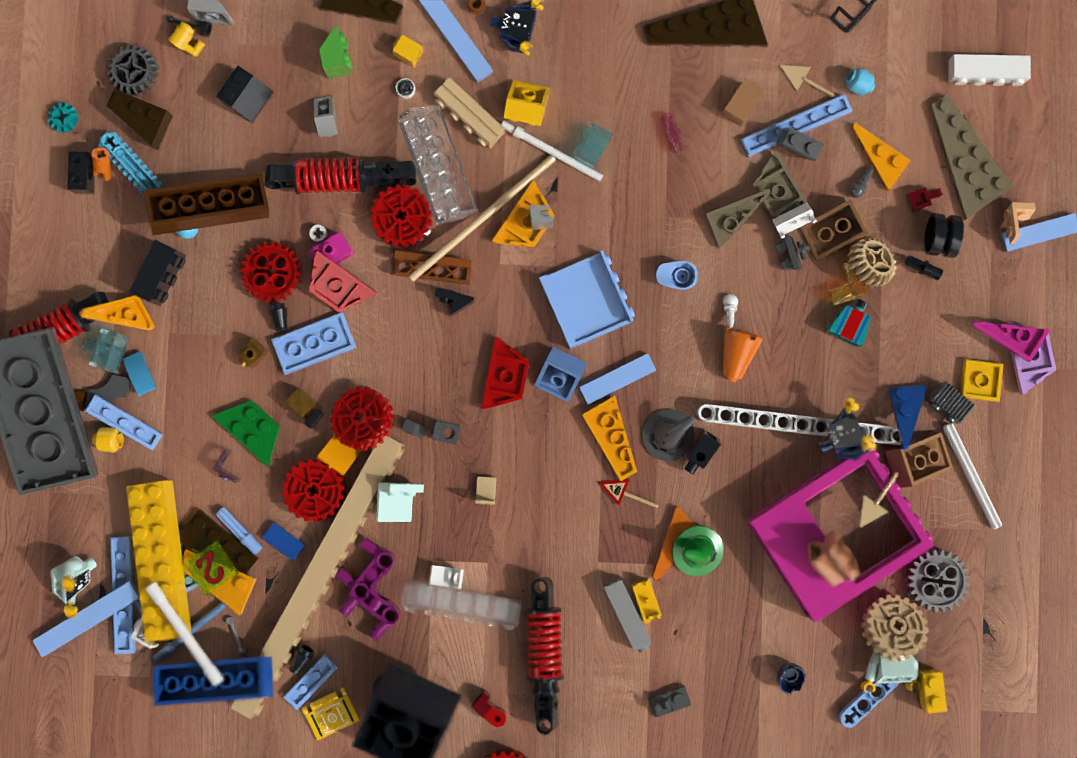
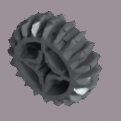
[106,44,159,96]

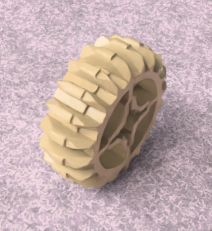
[847,236,897,287]

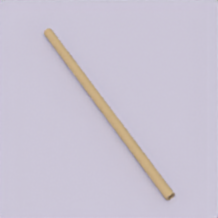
[408,155,556,282]

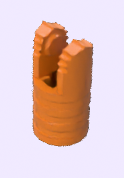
[92,147,111,181]

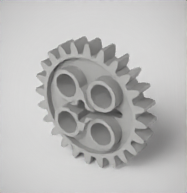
[906,549,971,613]

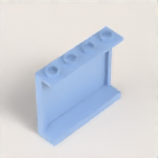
[539,250,635,349]

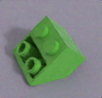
[319,26,353,79]

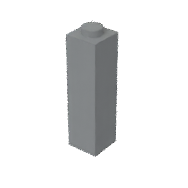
[603,578,652,652]

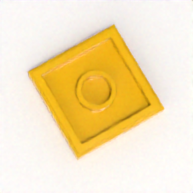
[960,359,1004,402]

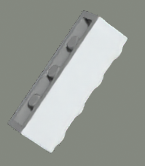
[948,54,1031,86]

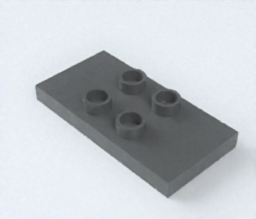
[0,327,99,495]

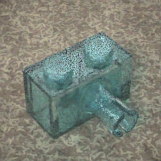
[82,328,129,374]

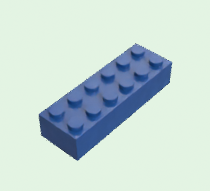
[153,657,273,706]

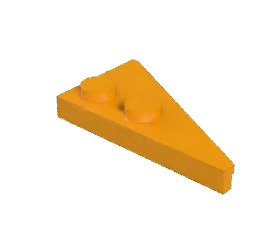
[852,123,910,191]

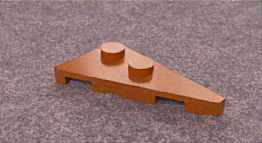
[653,507,696,580]

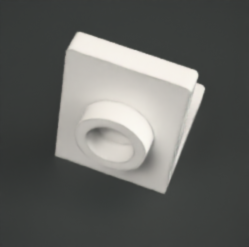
[429,565,464,589]
[131,616,159,648]

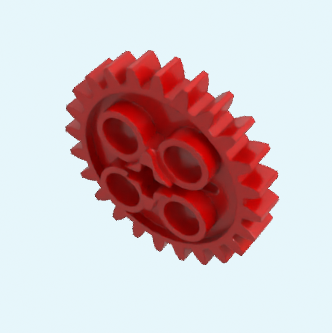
[240,241,303,304]

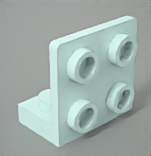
[376,482,424,522]

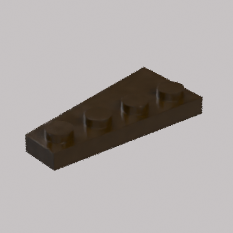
[319,0,404,24]
[179,509,259,574]

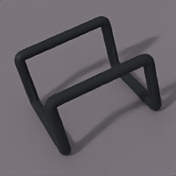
[831,0,877,33]

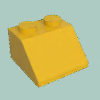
[504,80,550,126]

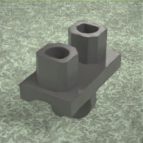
[776,235,810,271]

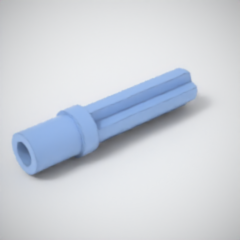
[216,507,263,556]

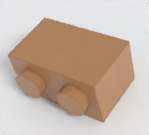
[722,78,764,126]

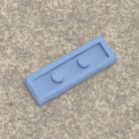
[283,654,338,710]

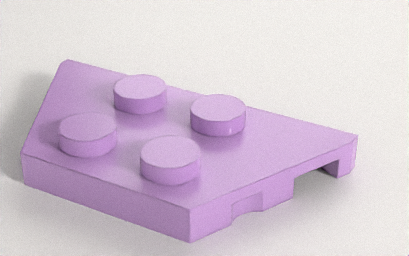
[1005,322,1056,395]

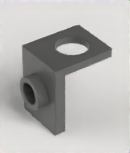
[430,421,460,445]

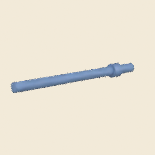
[152,601,227,663]

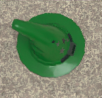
[672,525,724,576]

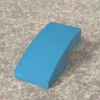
[123,351,157,396]

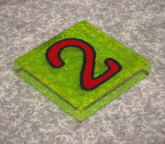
[184,541,239,596]

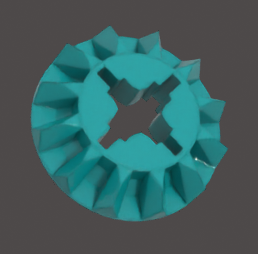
[47,102,78,133]

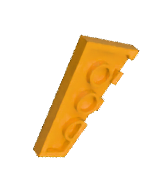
[582,396,637,481]

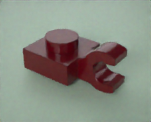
[906,187,943,212]

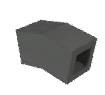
[401,418,427,439]

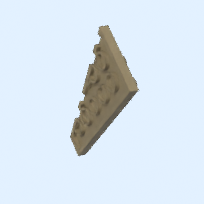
[930,94,1013,220]

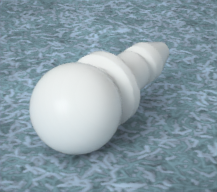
[723,294,738,328]

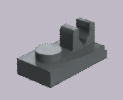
[648,686,691,717]

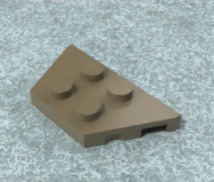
[752,151,814,219]

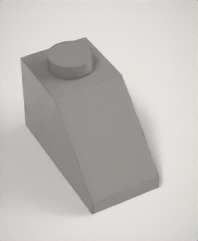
[314,95,338,138]

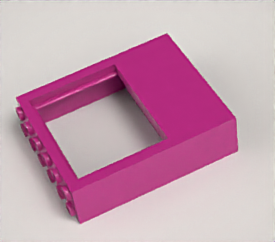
[745,449,934,623]

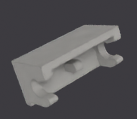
[529,205,553,231]

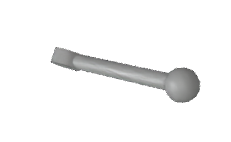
[226,617,246,655]

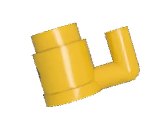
[168,21,205,57]

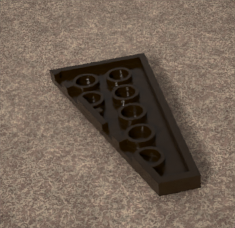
[643,0,768,47]

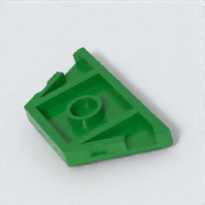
[213,400,281,466]

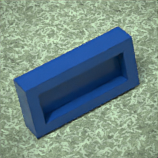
[262,522,306,561]

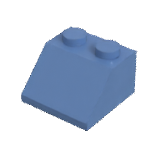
[534,347,588,402]

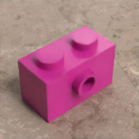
[308,232,355,264]

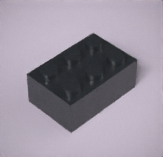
[129,240,186,306]

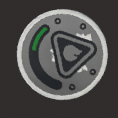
[396,78,415,99]

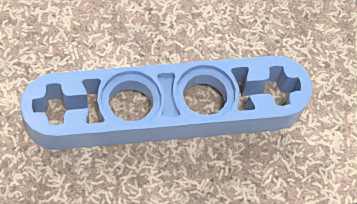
[839,681,899,728]

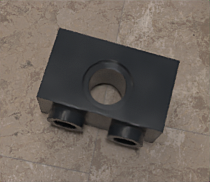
[67,151,95,194]

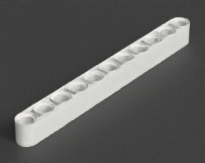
[696,404,901,445]

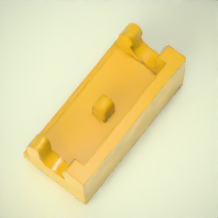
[631,579,662,624]

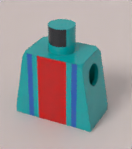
[825,299,871,347]

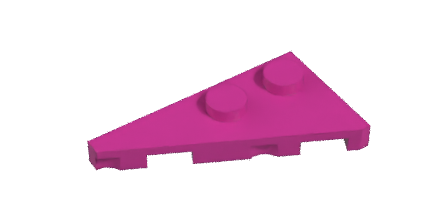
[971,321,1050,362]

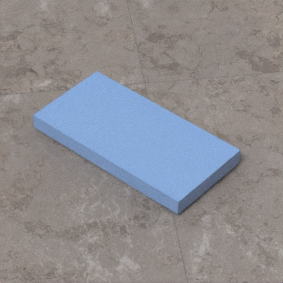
[271,312,357,375]

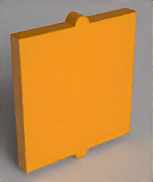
[317,433,362,475]

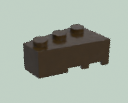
[107,89,173,150]

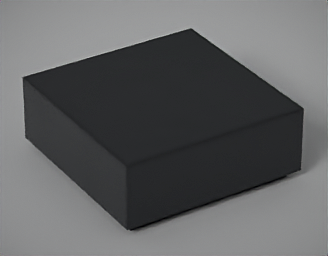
[304,409,324,429]

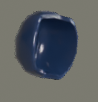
[776,663,806,695]

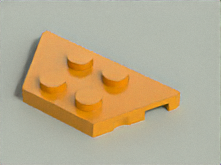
[492,180,555,248]

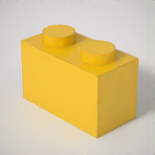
[917,668,947,713]

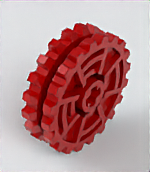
[370,184,433,249]
[330,386,394,451]
[281,459,347,522]

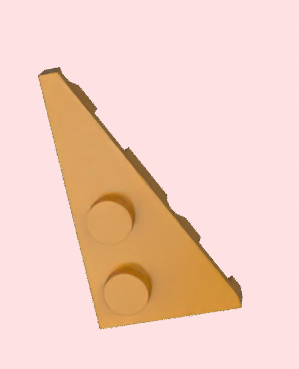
[80,295,155,330]

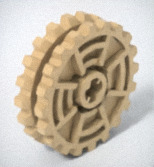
[861,595,929,661]

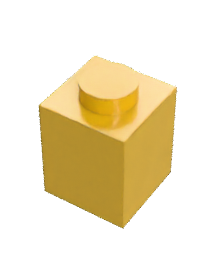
[392,35,423,67]

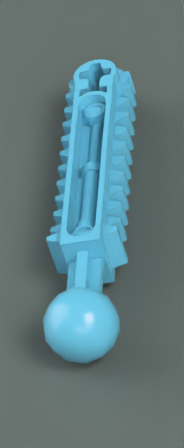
[99,131,199,239]

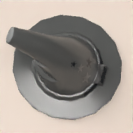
[642,409,696,461]

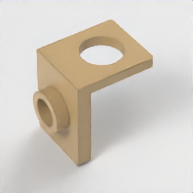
[475,477,497,504]

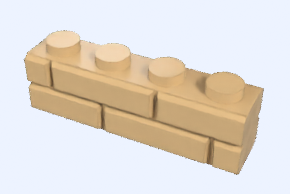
[434,77,505,148]

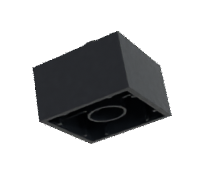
[352,662,462,758]

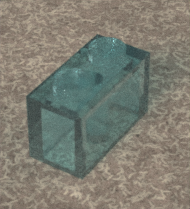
[573,122,613,170]

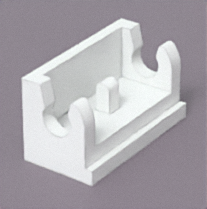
[772,203,817,239]

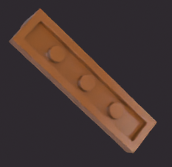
[394,251,472,285]

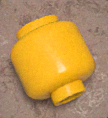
[92,427,124,453]

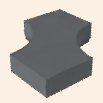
[85,375,131,408]

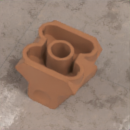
[807,531,859,587]

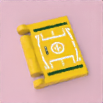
[302,687,360,741]

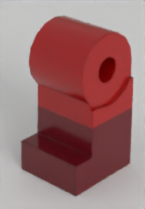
[472,689,506,727]

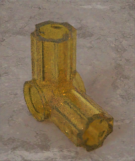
[828,262,869,306]

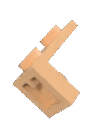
[1004,202,1036,244]

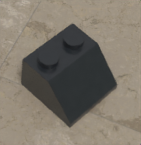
[216,65,274,123]

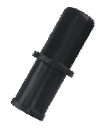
[904,255,943,281]

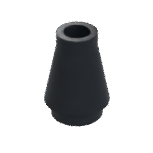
[268,303,288,332]
[289,644,314,675]

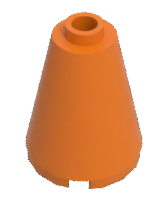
[723,327,763,382]

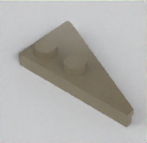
[706,189,770,248]

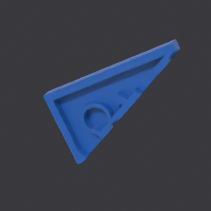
[888,385,927,450]

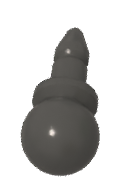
[849,167,874,198]

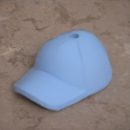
[656,261,698,290]

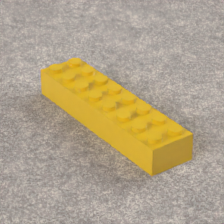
[126,481,192,642]

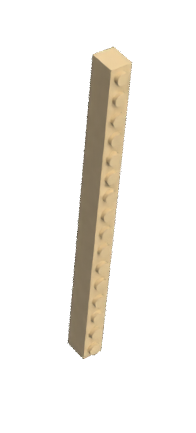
[231,436,405,719]

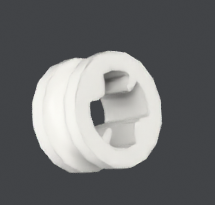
[309,225,328,243]

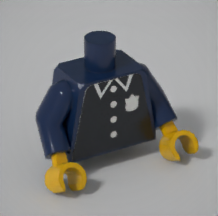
[490,0,544,56]
[819,398,876,460]

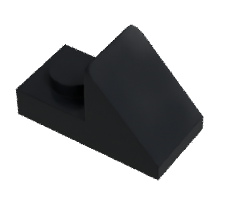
[435,288,475,317]

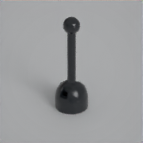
[166,15,212,37]

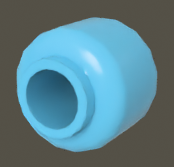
[846,67,875,96]

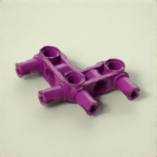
[335,538,401,641]

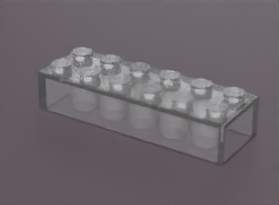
[397,105,478,225]
[401,580,522,630]

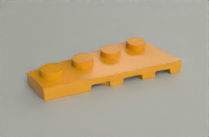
[182,549,257,615]

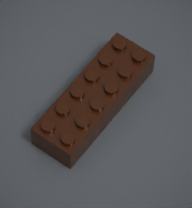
[144,173,269,236]

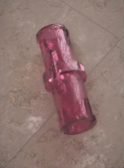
[662,113,685,153]

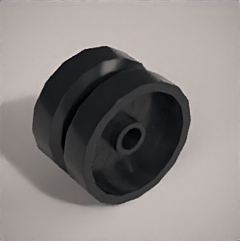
[924,213,964,258]

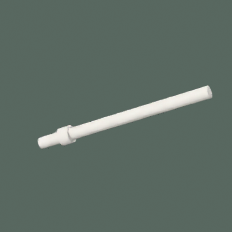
[501,121,603,182]

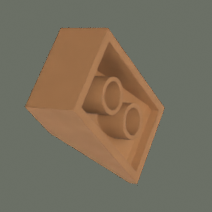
[800,199,873,260]
[885,432,953,488]

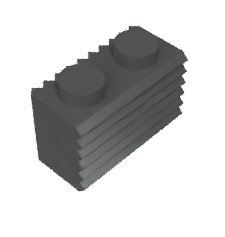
[776,127,823,161]
[927,381,976,424]

